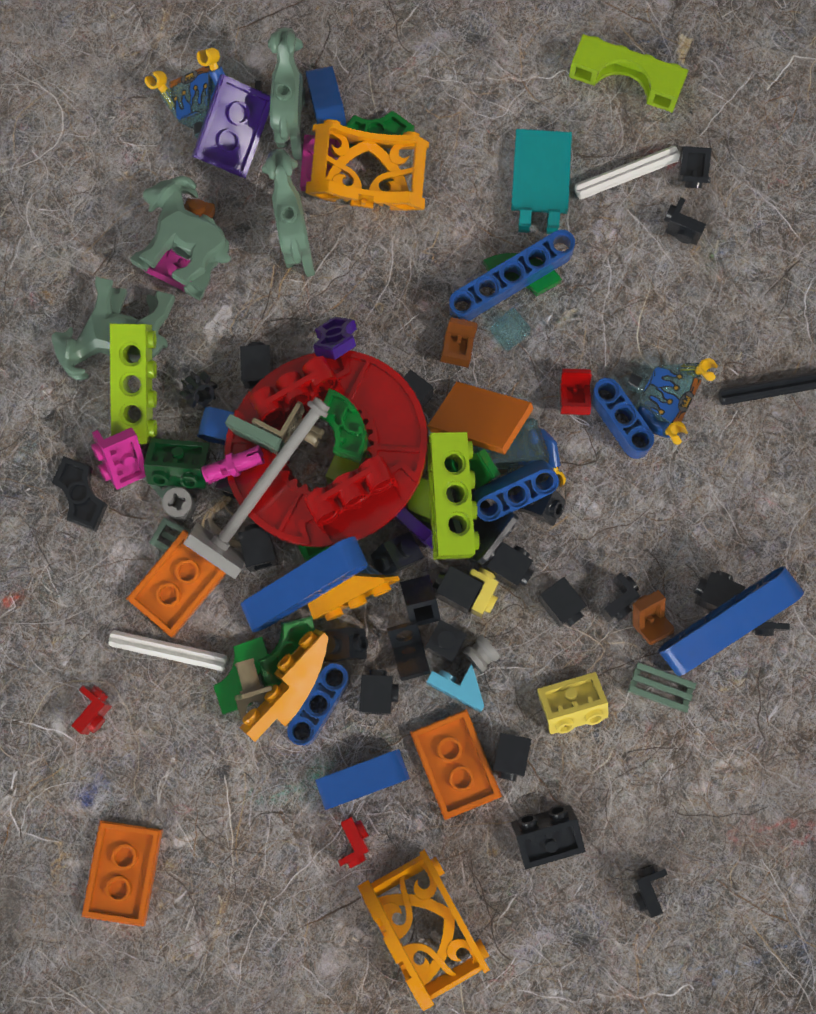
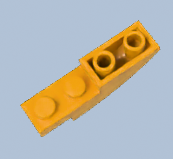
[239,629,328,742]

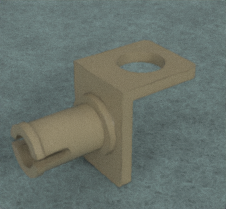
[251,401,325,447]
[234,658,272,724]

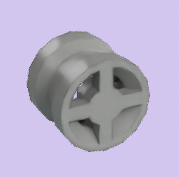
[162,487,196,521]
[462,635,500,673]

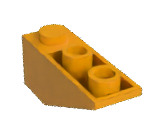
[307,573,400,621]

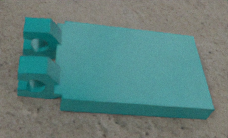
[511,129,572,234]

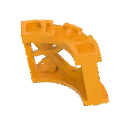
[305,119,429,211]
[357,849,490,1011]

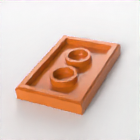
[427,381,534,455]
[126,529,226,638]
[410,709,502,820]
[81,820,163,927]

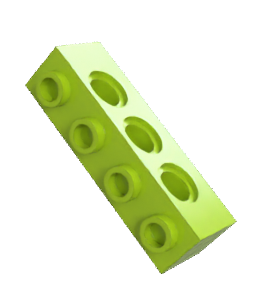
[110,324,157,444]
[427,432,479,560]

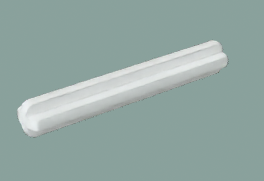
[574,146,680,200]
[108,630,227,671]

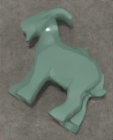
[268,27,306,160]
[262,149,315,277]
[130,176,231,301]
[51,277,175,380]

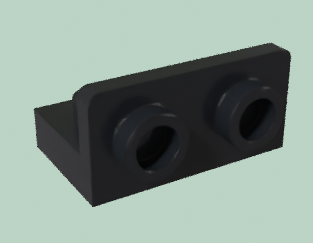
[511,805,586,870]

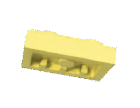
[537,672,608,734]

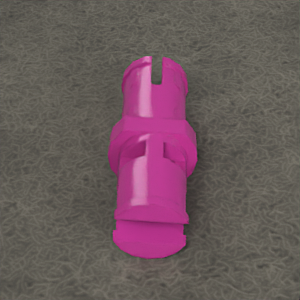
[201,445,265,484]

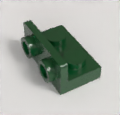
[144,438,211,489]

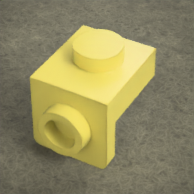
[469,568,499,618]

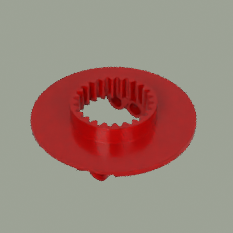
[225,350,429,547]

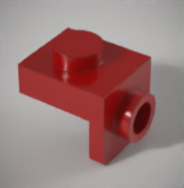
[559,368,592,415]
[71,685,112,735]
[338,816,370,868]

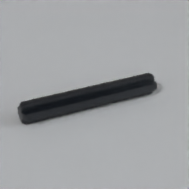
[718,372,816,405]

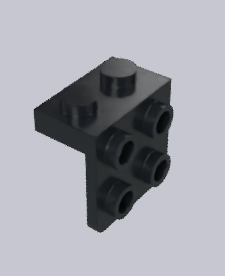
[448,489,518,564]

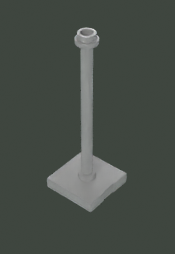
[183,397,330,579]

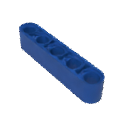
[449,230,575,321]
[240,537,368,632]
[658,566,804,676]

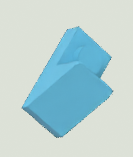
[426,664,484,713]

